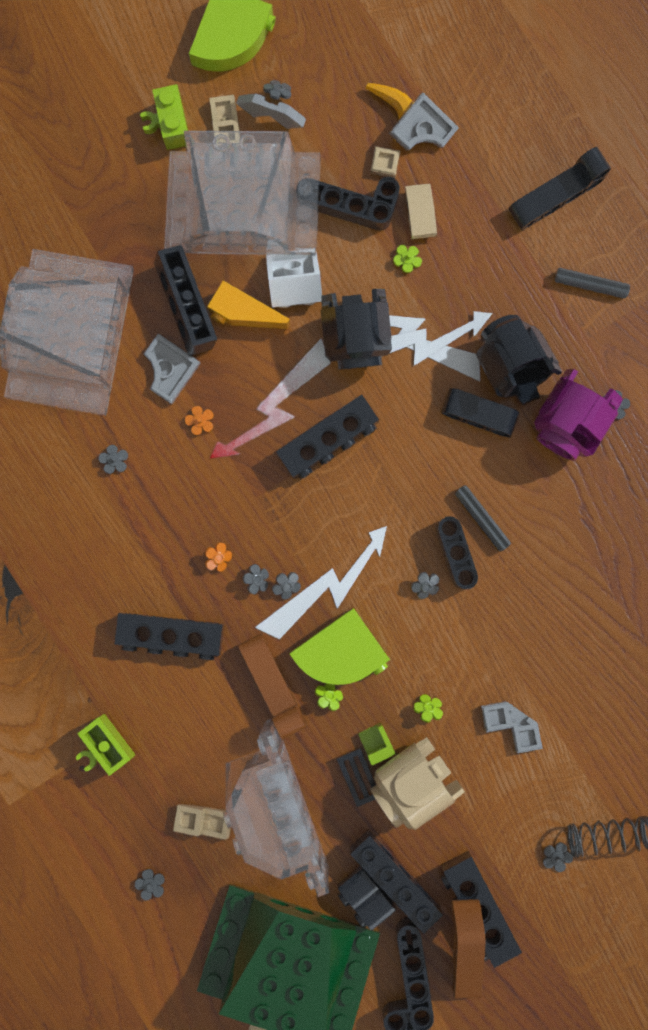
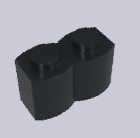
[337,865,396,931]

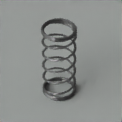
[568,816,648,858]

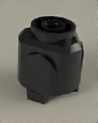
[320,288,392,370]
[476,315,562,406]

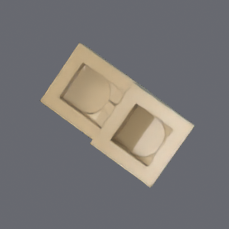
[209,95,241,149]
[405,184,437,239]
[173,804,233,840]

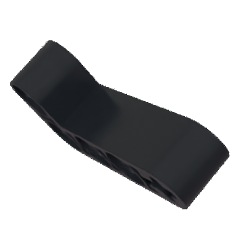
[508,147,611,230]
[296,177,400,231]
[382,918,434,1030]

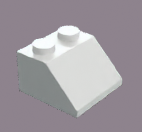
[266,250,322,308]

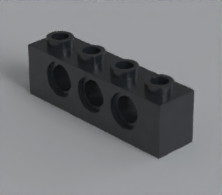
[154,245,217,356]
[276,394,379,480]
[114,613,225,660]
[350,829,443,934]
[440,851,522,968]

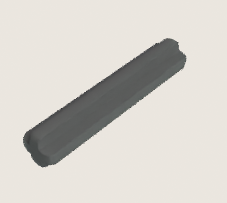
[555,268,630,298]
[455,485,511,552]

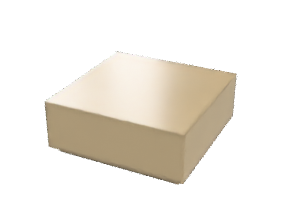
[371,146,400,178]

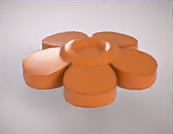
[185,406,214,435]
[205,542,232,572]

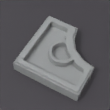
[389,92,459,151]
[144,334,201,405]

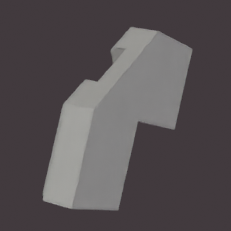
[236,93,306,129]
[481,701,543,753]

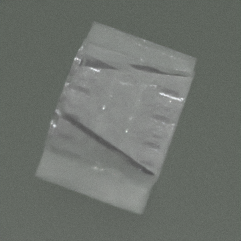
[164,131,321,256]
[0,249,134,416]
[223,719,329,897]

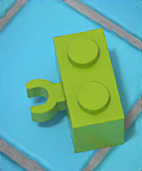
[140,84,191,150]
[76,714,135,776]

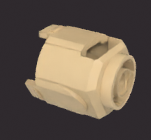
[370,737,465,830]

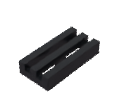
[336,747,376,807]

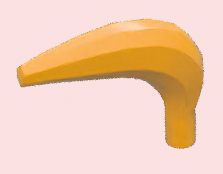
[366,83,413,141]

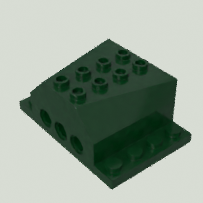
[197,884,380,1030]

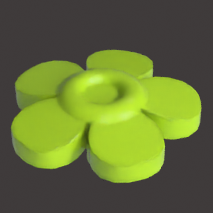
[393,245,422,273]
[315,683,343,711]
[414,694,443,723]

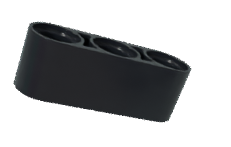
[441,388,519,438]
[436,516,478,589]

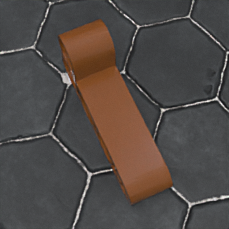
[238,633,307,740]
[451,899,485,999]

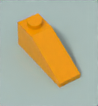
[207,281,290,329]

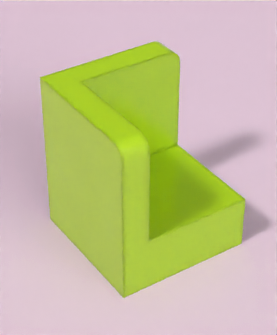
[359,723,396,765]

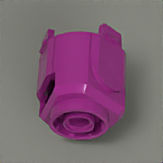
[534,369,623,461]

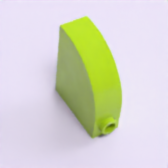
[189,0,276,71]
[290,608,390,685]

